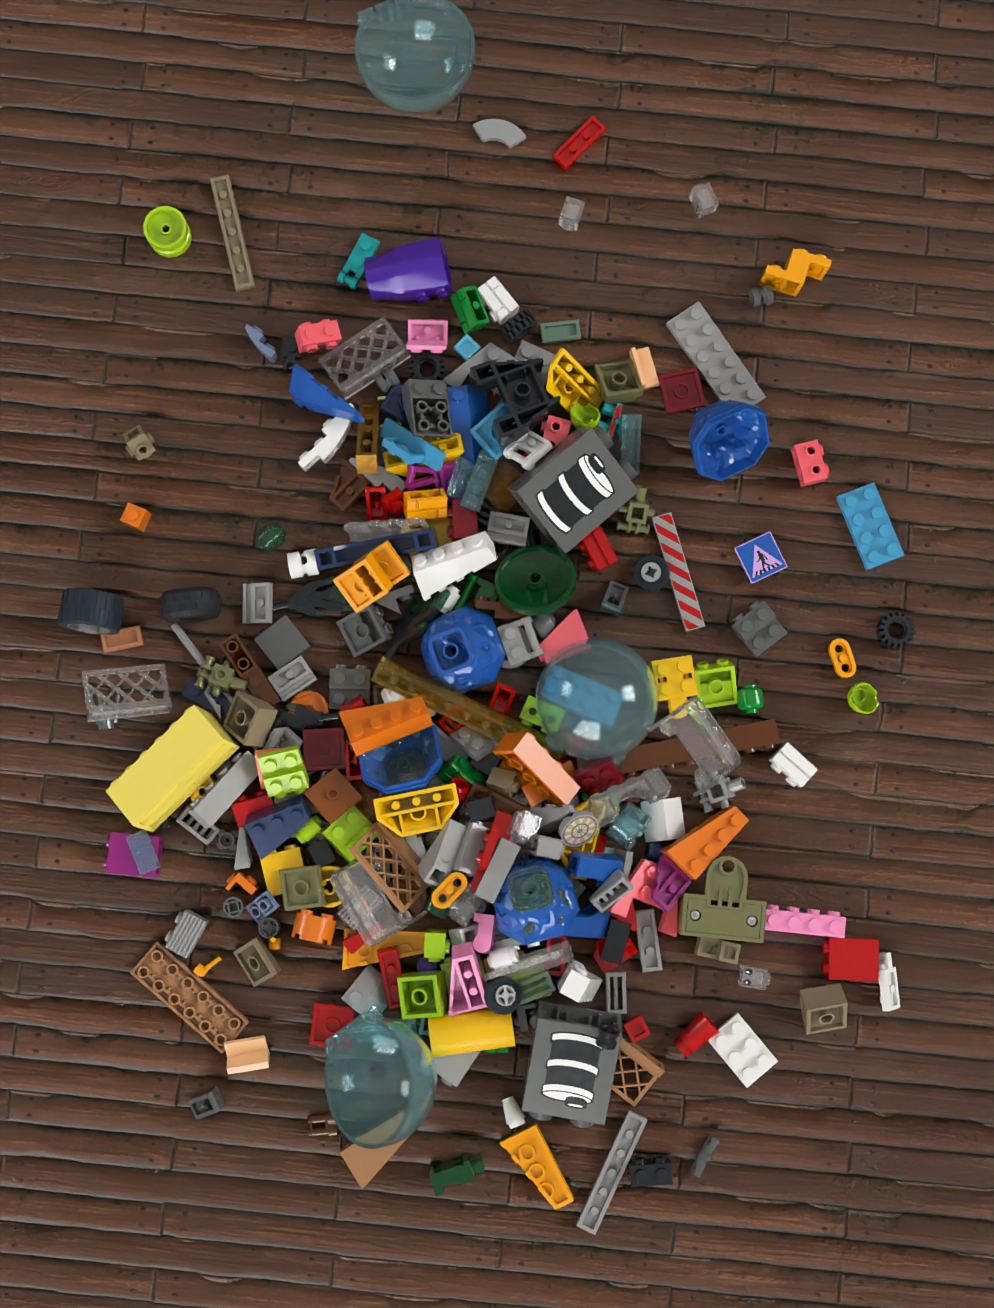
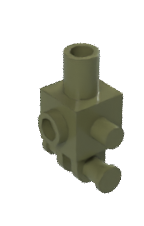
[616,485,655,535]
[193,655,248,697]

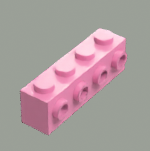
[764,904,846,938]

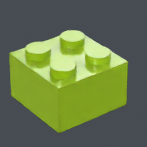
[319,805,377,862]
[397,970,449,1019]

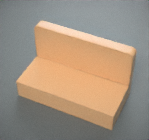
[629,347,660,390]
[224,1035,270,1074]

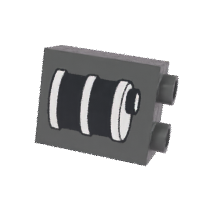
[507,426,639,554]
[522,1000,622,1128]

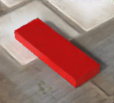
[552,115,607,171]
[377,946,403,1009]

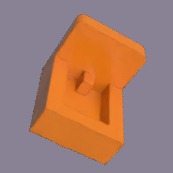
[226,872,260,895]

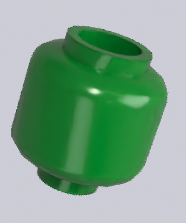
[737,685,764,715]

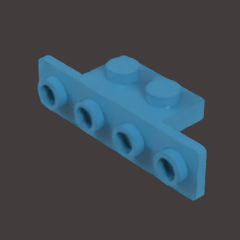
[380,418,446,471]

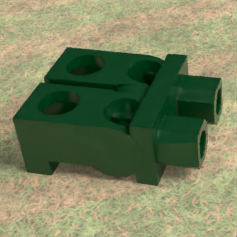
[429,1152,485,1196]

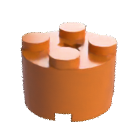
[291,909,337,946]

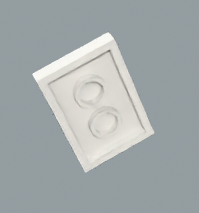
[708,1012,778,1088]

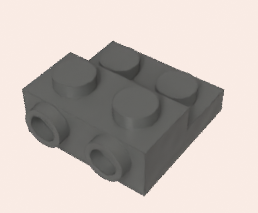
[730,600,788,658]
[336,603,393,658]
[329,664,372,710]

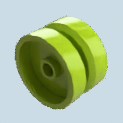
[143,206,192,258]

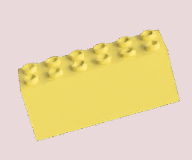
[106,705,240,832]

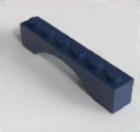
[314,527,439,570]

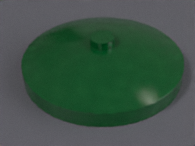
[495,545,576,616]

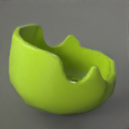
[569,402,601,429]
[847,682,879,714]

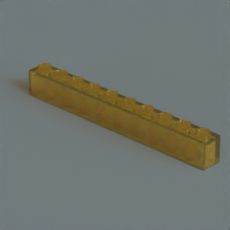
[371,656,565,762]

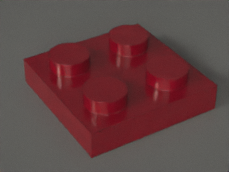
[658,367,706,415]
[302,727,346,771]
[572,755,627,798]

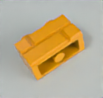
[403,488,447,523]

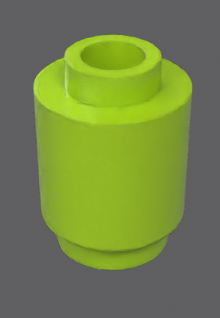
[294,814,323,844]

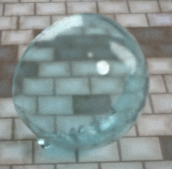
[354,0,475,114]
[536,638,659,767]
[325,1006,437,1149]

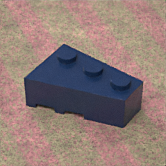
[244,793,312,860]

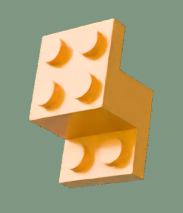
[759,248,832,297]
[333,540,411,613]

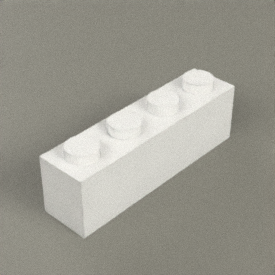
[411,531,497,601]

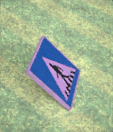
[734,531,788,584]

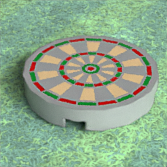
[558,810,599,847]

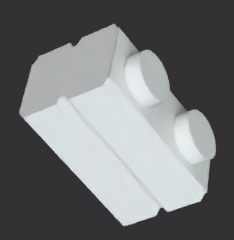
[478,276,519,325]
[769,742,818,788]

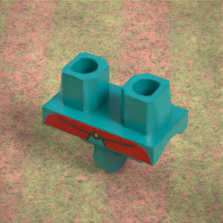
[595,403,629,438]

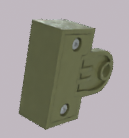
[677,856,767,943]

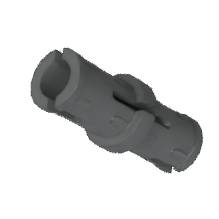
[688,1134,720,1178]

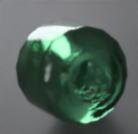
[256,522,287,552]

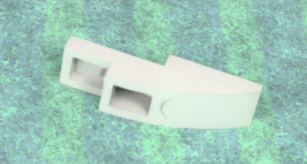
[298,402,354,472]

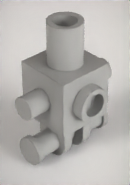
[694,772,746,813]

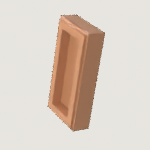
[100,625,144,653]

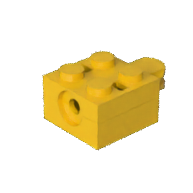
[649,655,698,719]

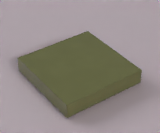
[279,864,326,911]

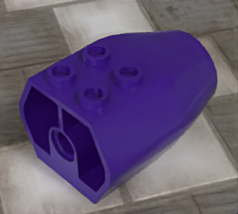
[364,237,453,302]

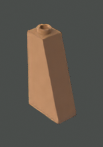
[340,1108,416,1189]

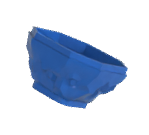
[689,400,770,481]
[420,605,506,695]

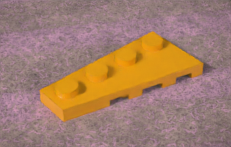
[342,928,425,970]
[500,1123,575,1210]

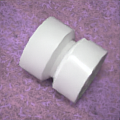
[287,549,320,579]

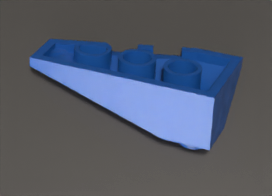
[289,364,365,423]
[447,385,489,470]

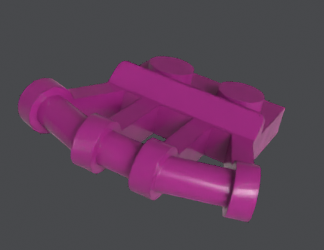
[404,460,463,503]

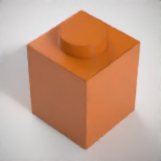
[120,502,152,532]

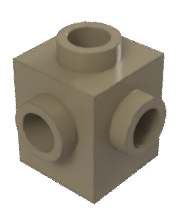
[122,424,156,461]

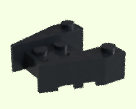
[469,358,561,447]

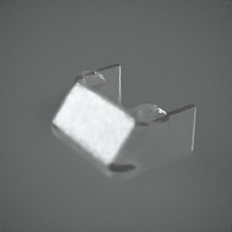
[648,696,741,797]
[330,848,427,946]

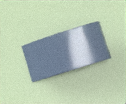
[245,324,278,363]
[246,890,280,924]

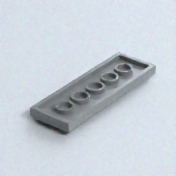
[666,301,766,405]

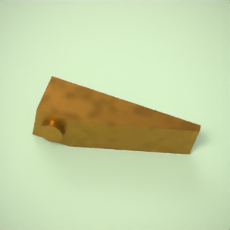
[356,404,379,474]

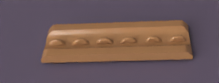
[130,941,250,1054]

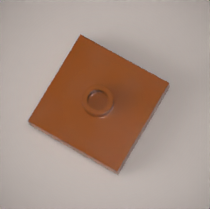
[304,768,362,825]

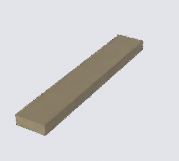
[210,174,256,292]

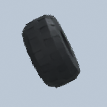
[159,587,221,623]

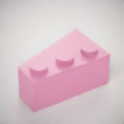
[449,941,487,1016]

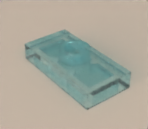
[125,830,161,876]

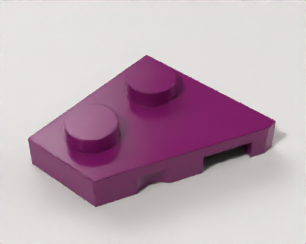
[650,854,692,912]

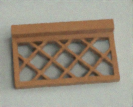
[349,821,432,913]
[612,1033,665,1107]

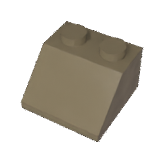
[222,690,278,747]
[800,983,848,1035]

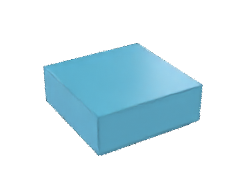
[453,334,481,361]

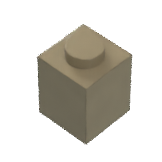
[486,766,520,799]

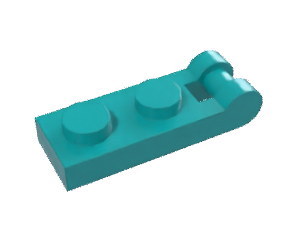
[337,233,380,290]

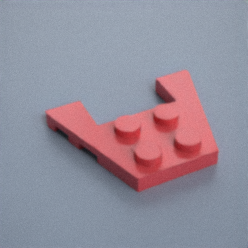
[607,859,678,937]

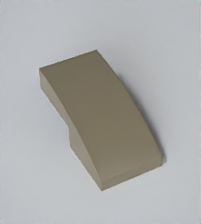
[694,937,741,965]

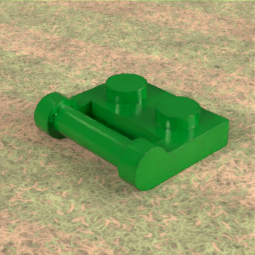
[453,573,498,616]

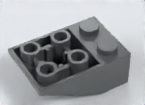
[401,379,453,438]

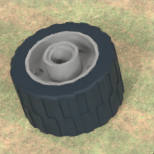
[58,588,124,635]

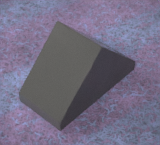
[599,580,629,616]
[188,1086,226,1120]

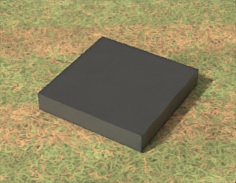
[254,615,311,670]

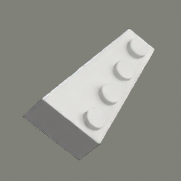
[556,959,603,1003]

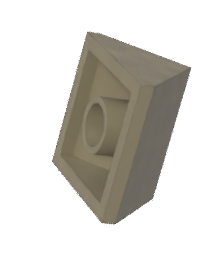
[233,935,281,987]

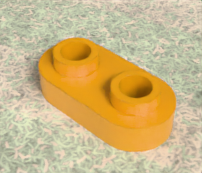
[828,638,856,678]
[431,872,468,909]

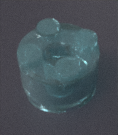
[605,801,652,850]

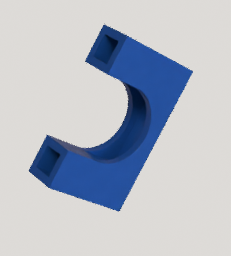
[558,850,624,939]

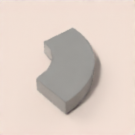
[473,119,526,149]

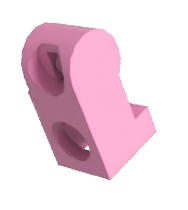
[473,913,497,954]

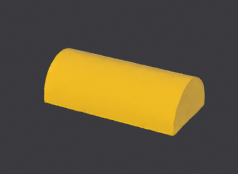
[428,1007,515,1057]

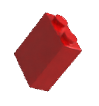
[822,936,879,981]

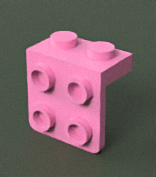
[406,319,448,353]

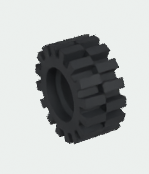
[500,309,538,345]
[409,350,445,380]
[876,612,916,649]

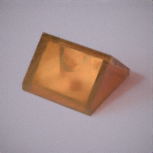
[475,460,521,513]

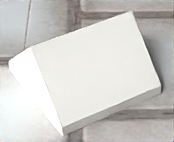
[640,797,685,842]

